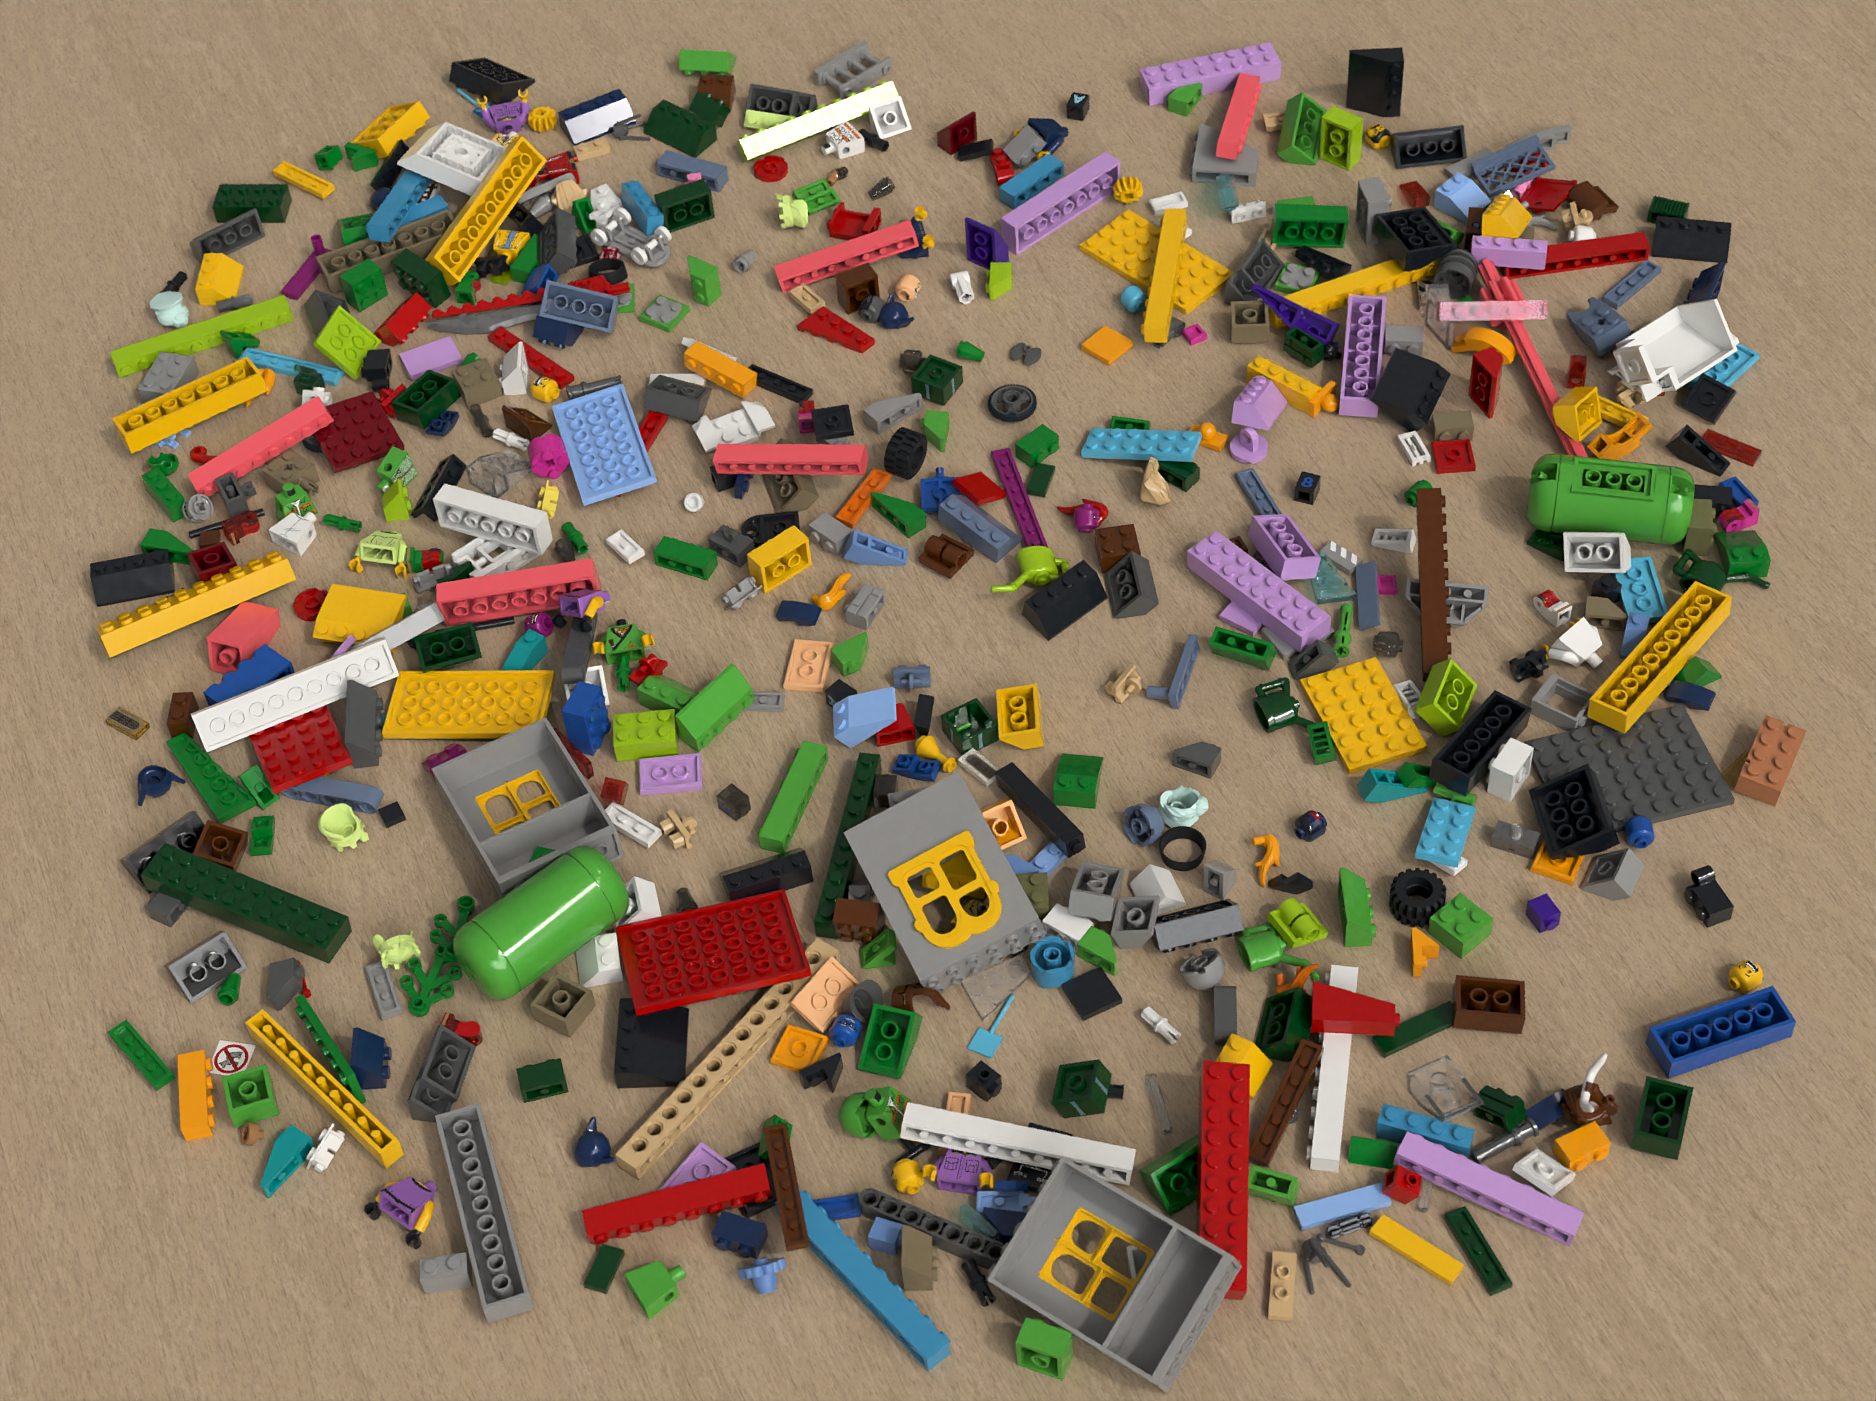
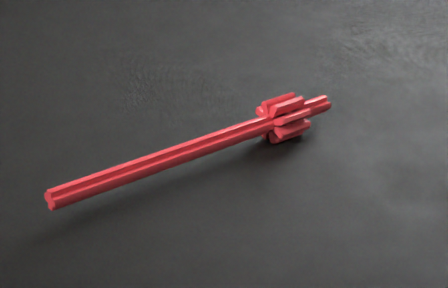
[1477,259,1588,457]

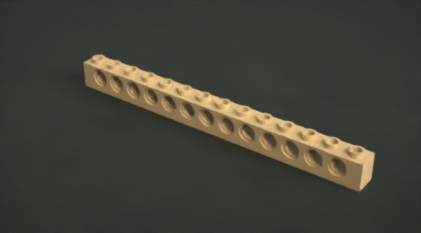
[615,938,840,1180]

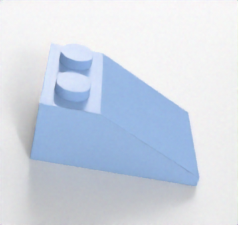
[1434,172,1492,228]
[833,687,897,748]

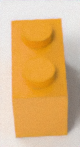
[1553,1121,1611,1172]

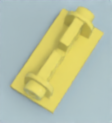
[536,480,559,519]

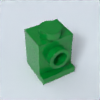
[314,145,343,170]

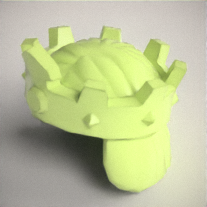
[774,194,808,229]
[318,803,369,852]
[372,931,421,970]

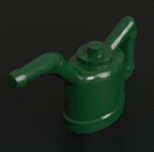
[1672,549,1771,592]
[1253,677,1334,747]

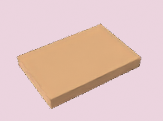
[783,639,834,693]
[789,956,860,1034]

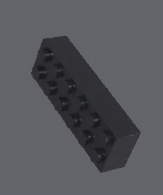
[1428,690,1532,797]

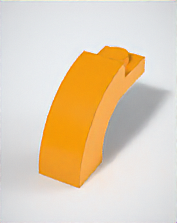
[1451,327,1517,365]
[1587,412,1653,460]

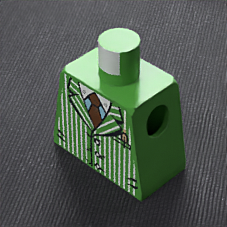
[376,446,418,494]

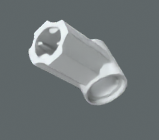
[949,270,974,304]

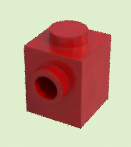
[1382,1165,1422,1205]

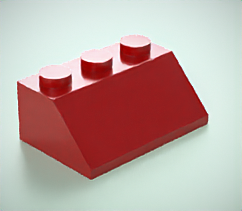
[373,292,432,347]
[1468,346,1504,419]

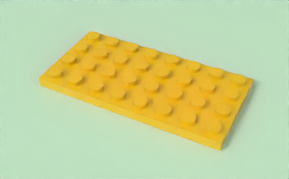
[1079,209,1234,315]
[381,670,556,739]

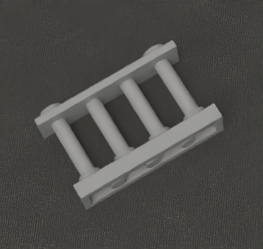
[814,40,892,100]

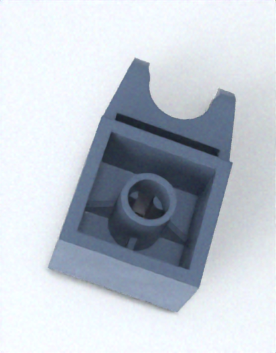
[1566,297,1631,357]

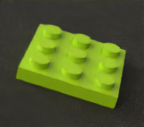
[313,305,381,380]

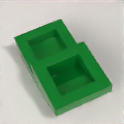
[249,815,275,856]

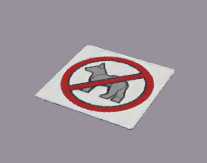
[210,1040,256,1076]

